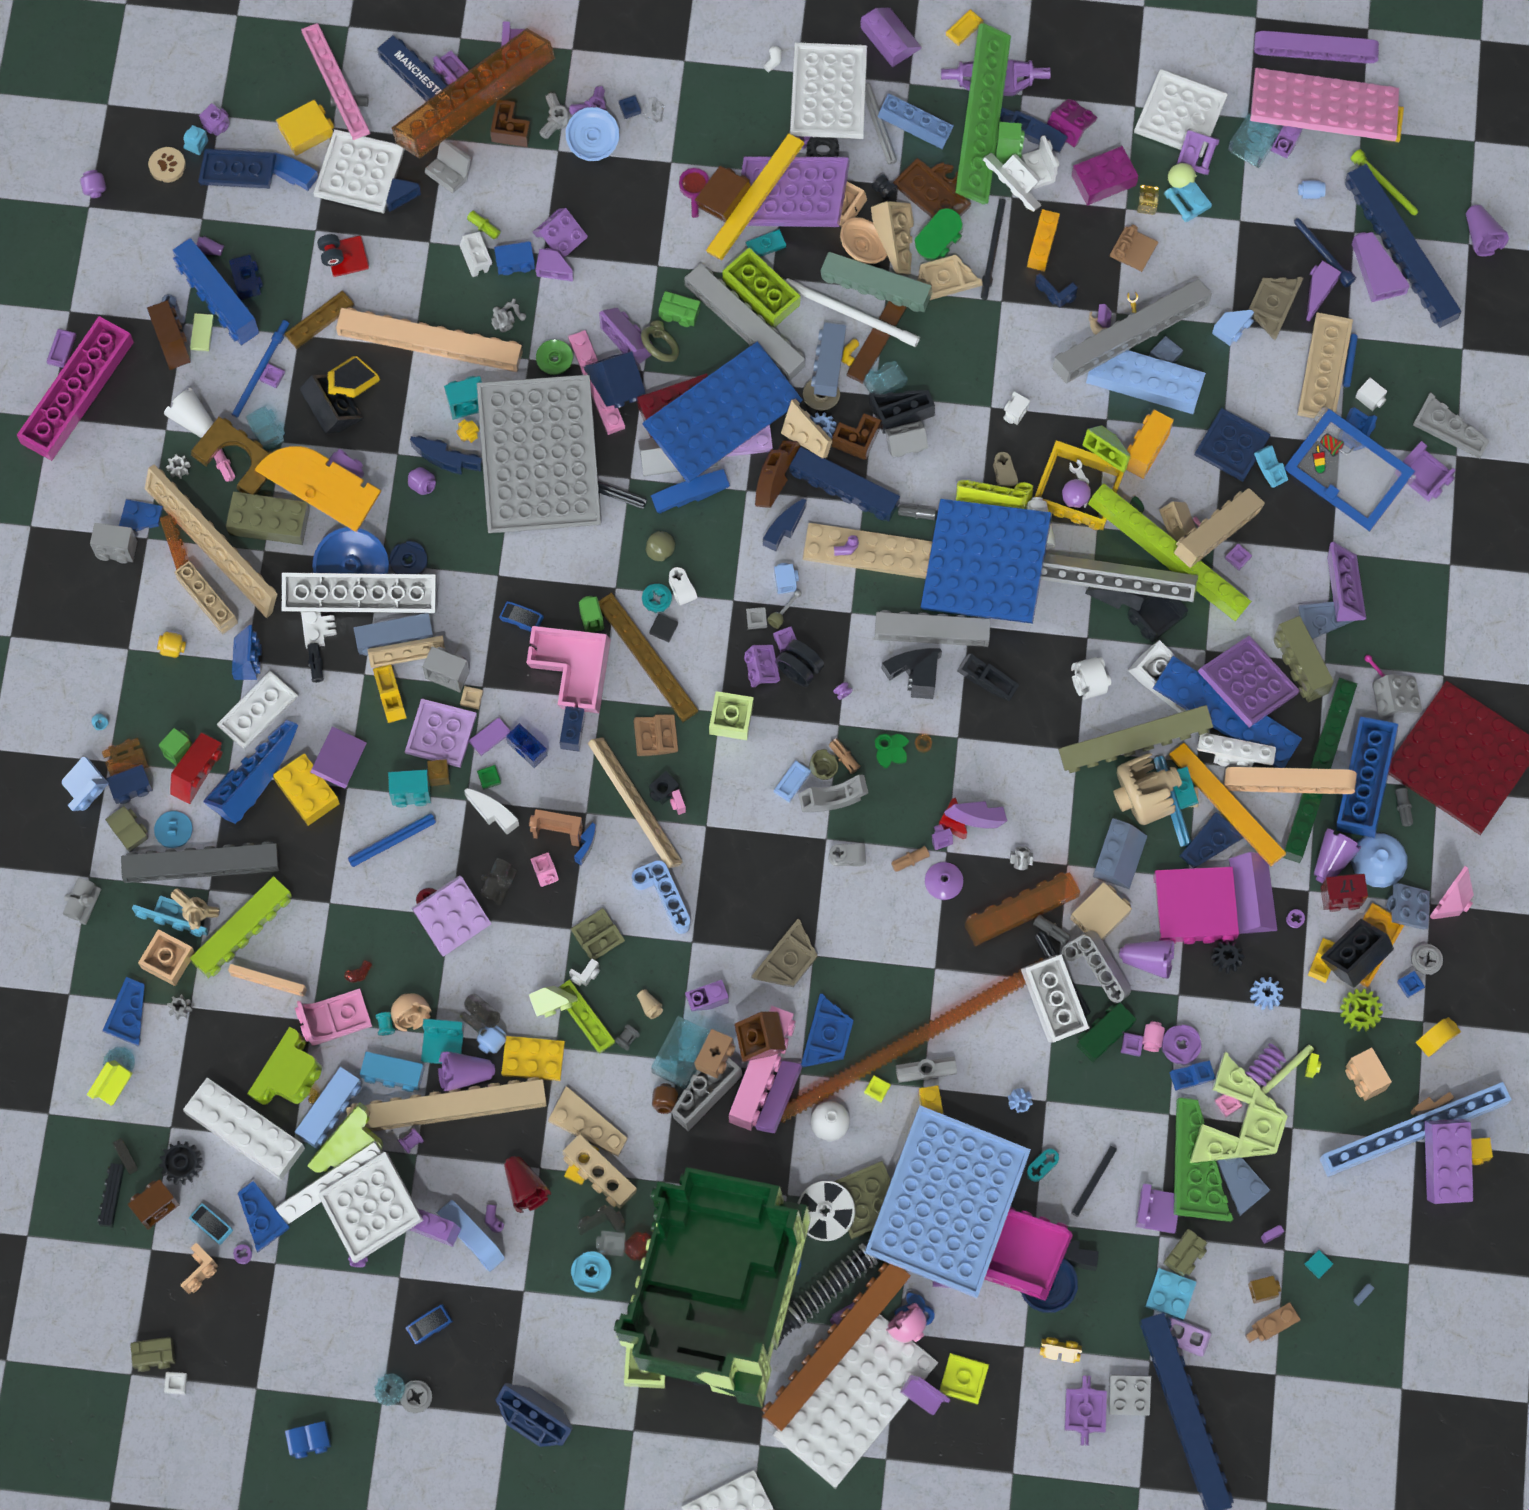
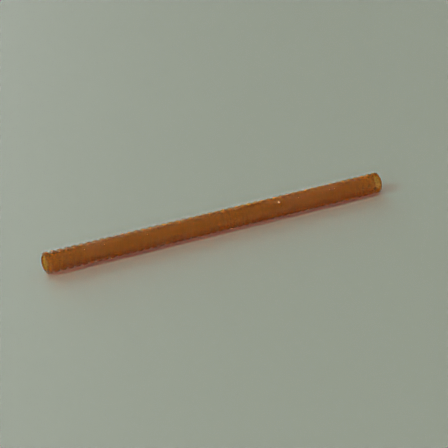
[780,958,1045,1123]

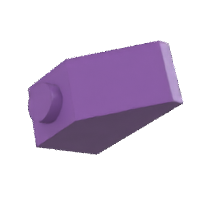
[536,248,574,282]

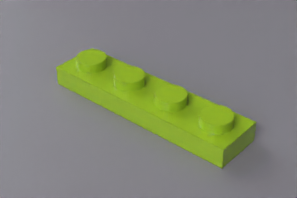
[558,980,615,1054]

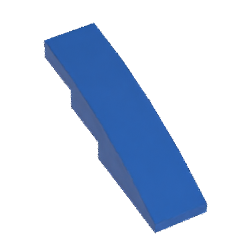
[651,469,731,514]

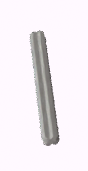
[865,83,897,165]

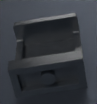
[1128,596,1188,643]

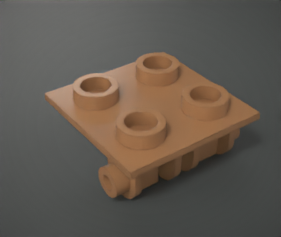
[1109,225,1158,272]

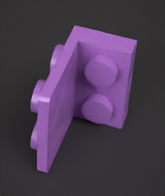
[532,208,587,258]
[1136,1184,1178,1234]

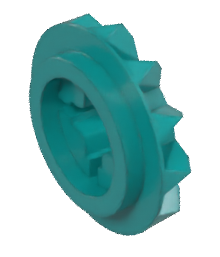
[642,584,672,614]

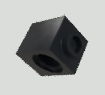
[649,771,679,805]

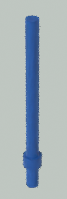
[232,320,289,418]

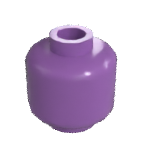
[80,170,106,199]
[408,467,436,495]

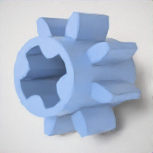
[1008,1088,1033,1113]

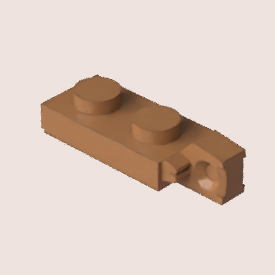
[1245,1303,1300,1343]

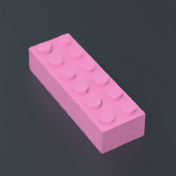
[729,1006,796,1131]

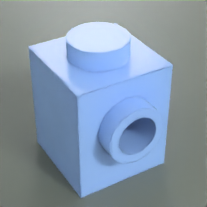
[774,563,799,594]

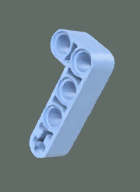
[632,861,690,934]
[437,1199,505,1272]

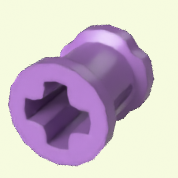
[398,1128,424,1153]

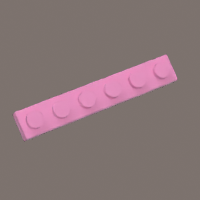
[568,330,625,435]

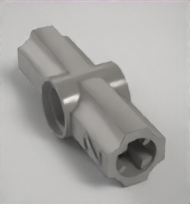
[896,1057,957,1083]

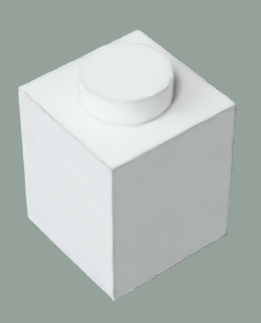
[1355,378,1387,411]

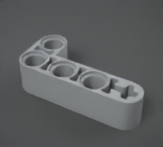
[1062,931,1131,1003]

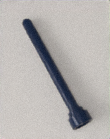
[1294,218,1357,287]

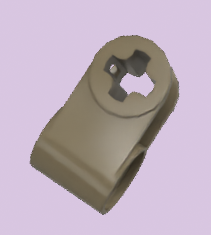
[993,452,1018,488]

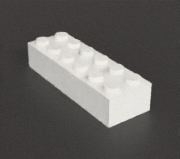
[183,1078,305,1181]

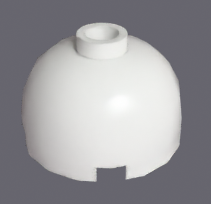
[810,1101,850,1142]

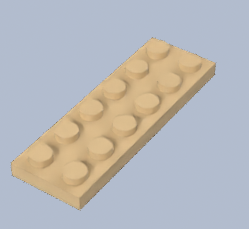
[1297,312,1353,420]

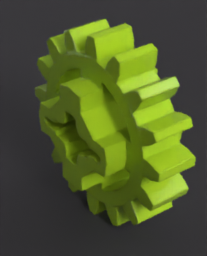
[1340,989,1383,1032]

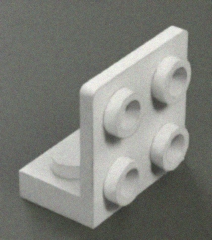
[1021,135,1059,189]

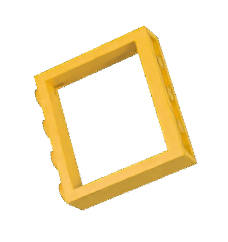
[1035,440,1125,531]

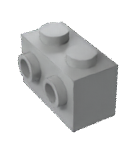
[885,421,928,457]

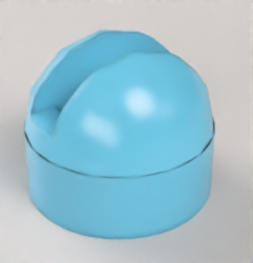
[91,713,108,730]

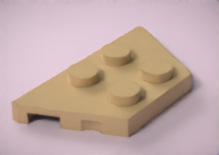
[917,255,982,300]

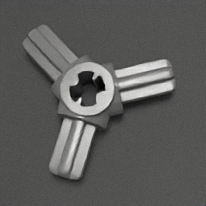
[539,93,573,139]

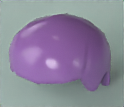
[1062,479,1091,508]

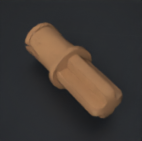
[829,738,861,774]
[891,846,930,872]

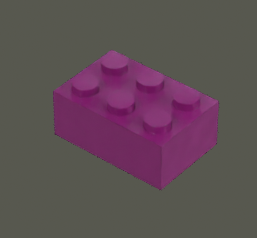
[1071,146,1138,206]

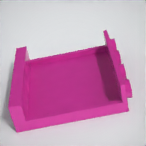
[1153,867,1239,944]
[984,1206,1073,1301]

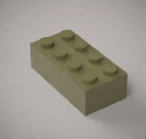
[226,492,310,545]
[1273,616,1334,702]

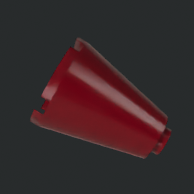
[504,1156,551,1213]

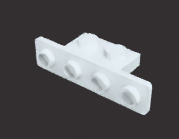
[983,153,1041,212]
[1197,733,1276,767]

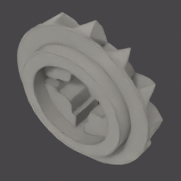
[1411,944,1443,975]
[400,1380,432,1414]

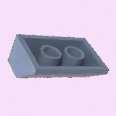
[1093,818,1147,889]

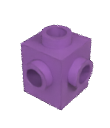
[199,103,230,137]

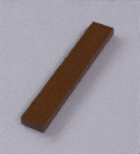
[847,301,907,384]

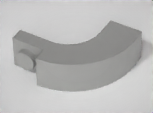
[798,775,868,812]

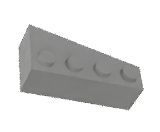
[672,1052,743,1131]

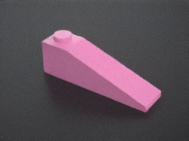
[1430,866,1474,919]

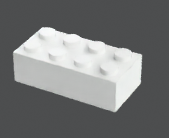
[1021,955,1089,1042]

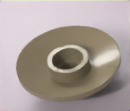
[803,380,840,410]

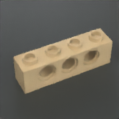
[563,1134,637,1209]

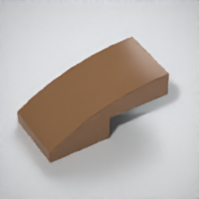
[1411,1092,1454,1115]

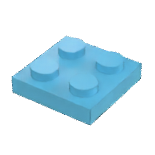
[1145,1268,1197,1320]

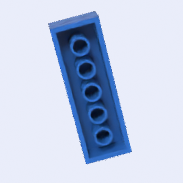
[172,238,259,346]
[1337,716,1398,838]

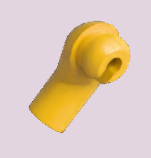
[842,339,859,366]

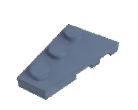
[1298,602,1353,639]
[1216,1158,1270,1216]

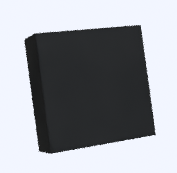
[649,614,678,643]

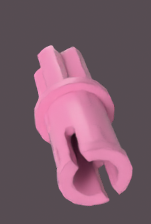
[214,449,235,482]

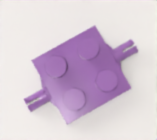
[1064,1375,1107,1446]

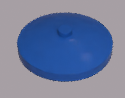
[313,527,389,574]

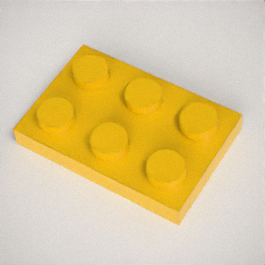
[502,1036,565,1081]

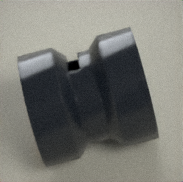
[872,174,897,200]

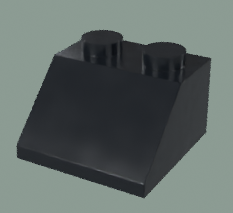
[907,651,938,699]

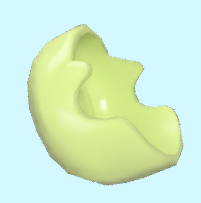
[1168,163,1197,188]

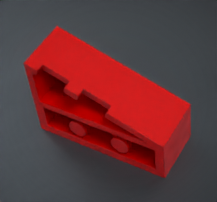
[170,733,222,804]

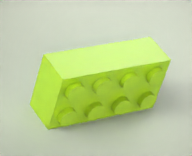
[723,248,801,328]

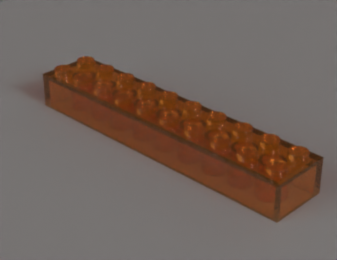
[391,28,555,158]

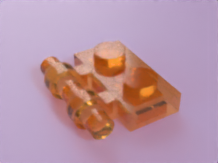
[101,738,149,776]

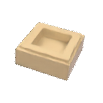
[460,686,483,710]

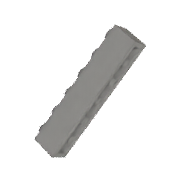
[875,610,990,647]

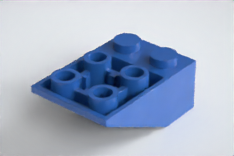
[232,625,262,680]

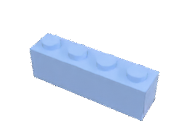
[295,1067,362,1149]

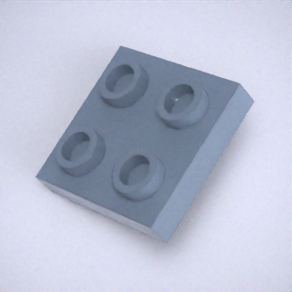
[1386,883,1430,930]

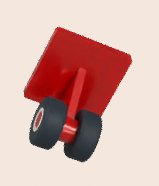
[317,234,369,277]

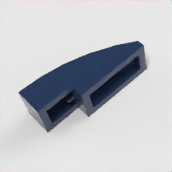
[762,499,807,551]

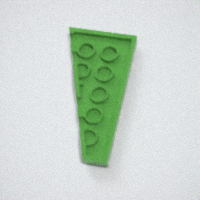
[1174,1098,1233,1222]

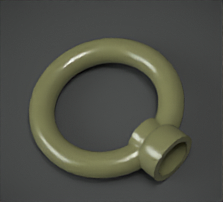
[641,321,679,362]

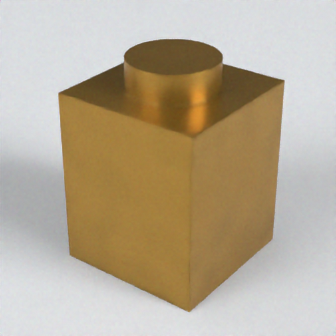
[427,759,450,786]
[1248,1275,1281,1304]

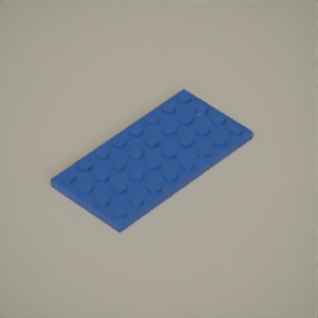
[642,341,803,483]

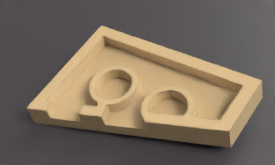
[781,399,832,458]

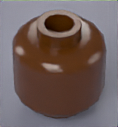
[652,1083,678,1114]

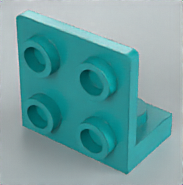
[421,1019,464,1064]

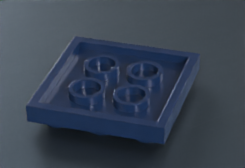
[1194,408,1271,482]

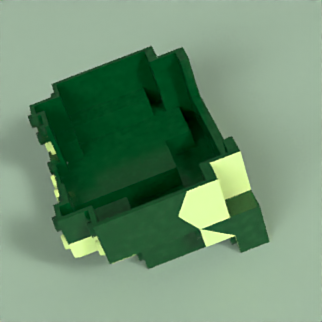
[614,1167,811,1408]

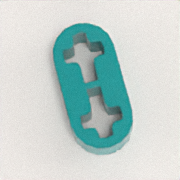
[1027,1149,1059,1182]

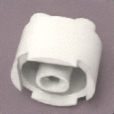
[1071,657,1111,700]

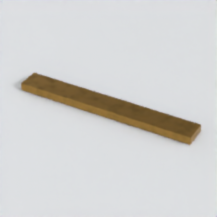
[598,593,698,722]

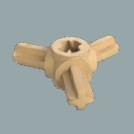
[171,888,220,930]

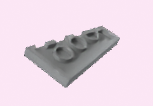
[1413,392,1489,459]

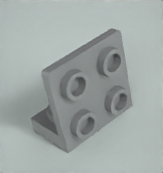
[425,138,471,193]

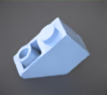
[1212,310,1254,346]

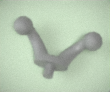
[493,299,526,320]

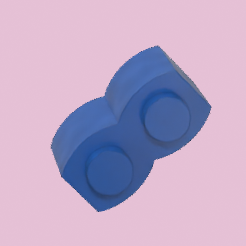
[285,1421,332,1459]

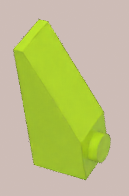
[1082,426,1131,472]

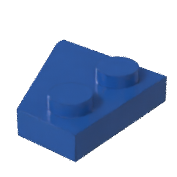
[119,499,163,532]

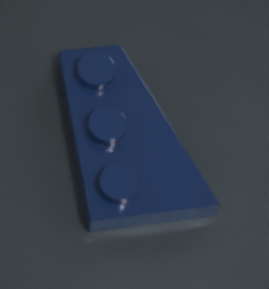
[1180,812,1244,868]

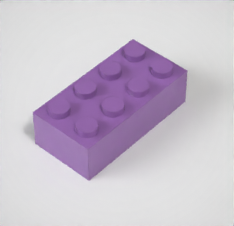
[1425,1119,1473,1204]

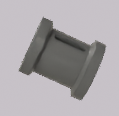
[615,1025,640,1051]

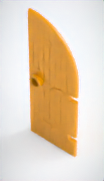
[255,446,381,532]

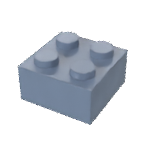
[1150,336,1183,363]

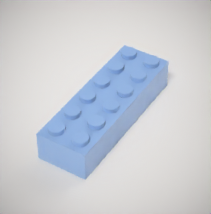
[1086,350,1205,414]

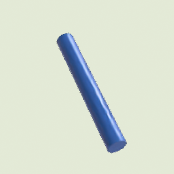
[1343,334,1358,387]

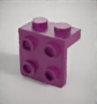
[1047,99,1097,148]

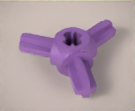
[569,86,617,123]

